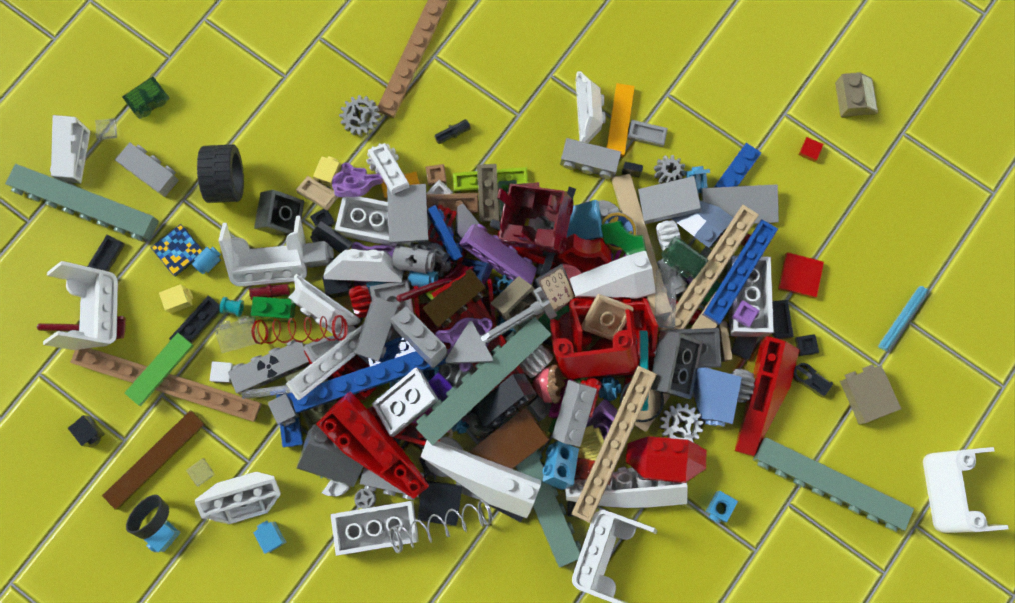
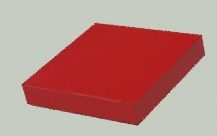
[778,252,824,299]

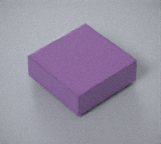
[732,300,760,328]

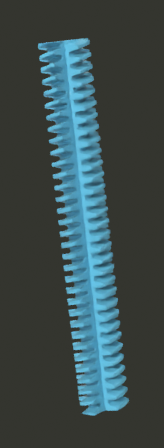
[878,286,929,352]

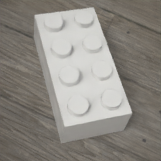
[335,196,414,248]
[727,256,773,337]
[331,501,419,556]

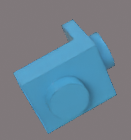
[686,166,710,193]

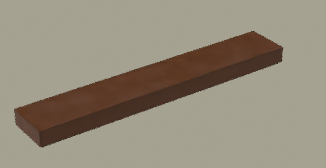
[102,410,205,510]

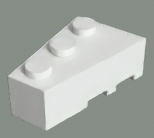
[50,115,90,183]

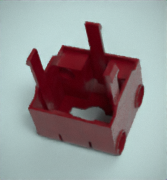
[497,184,574,254]

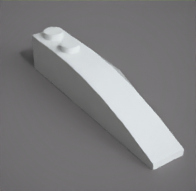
[421,441,541,518]
[565,467,687,508]

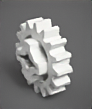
[659,403,703,442]

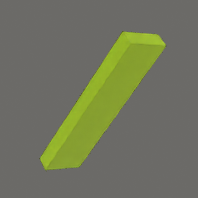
[453,167,529,193]

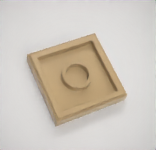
[581,294,633,341]

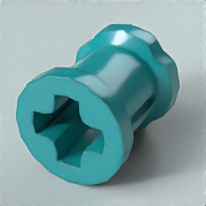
[220,297,244,317]

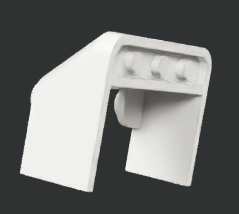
[219,216,307,286]
[43,261,118,350]
[923,447,1008,533]
[572,510,657,603]

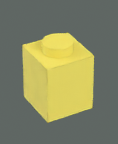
[313,156,341,188]
[159,284,193,314]

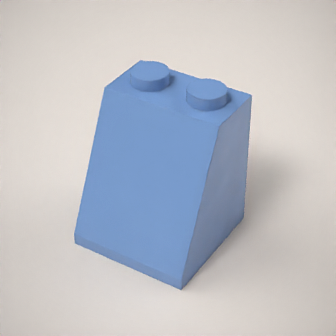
[693,367,742,427]

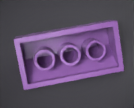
[459,224,537,285]

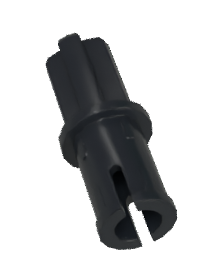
[434,119,471,144]

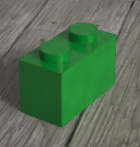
[251,297,296,323]

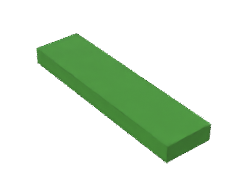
[124,333,194,406]

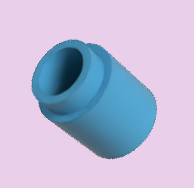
[192,247,221,274]
[408,270,438,287]

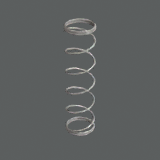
[389,500,492,553]

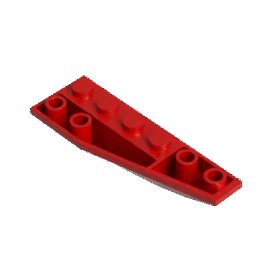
[734,336,799,456]
[316,391,429,499]

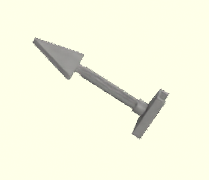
[445,287,557,363]

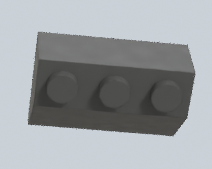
[650,331,703,399]
[297,425,363,487]

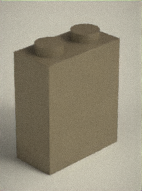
[840,364,901,424]

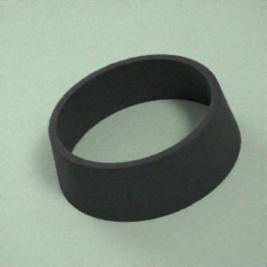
[126,495,169,539]

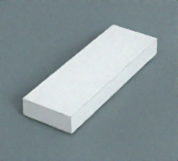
[368,143,409,195]

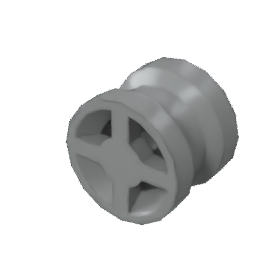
[354,489,376,509]

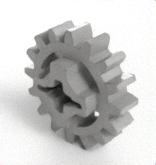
[339,95,381,137]

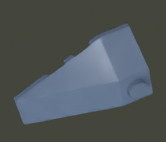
[672,200,733,249]

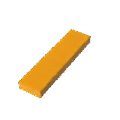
[607,83,635,157]

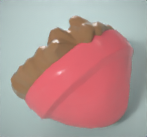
[532,365,565,404]

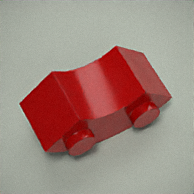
[558,234,612,269]

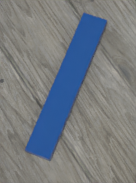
[702,219,778,325]

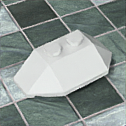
[576,72,605,143]
[324,249,404,282]
[294,274,361,328]
[195,472,281,524]

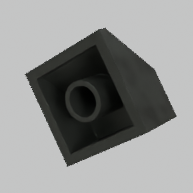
[254,189,304,236]

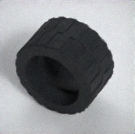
[197,144,244,203]

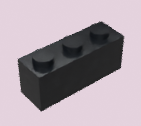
[473,373,536,428]

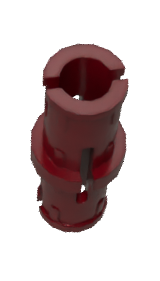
[249,283,290,301]

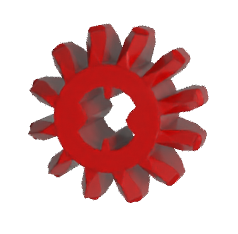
[349,285,372,318]

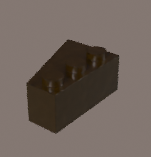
[423,269,485,328]

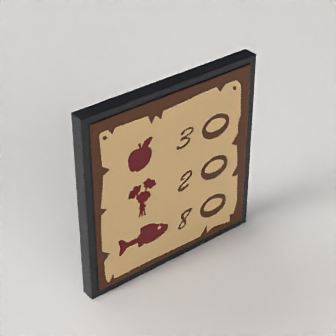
[534,264,577,313]

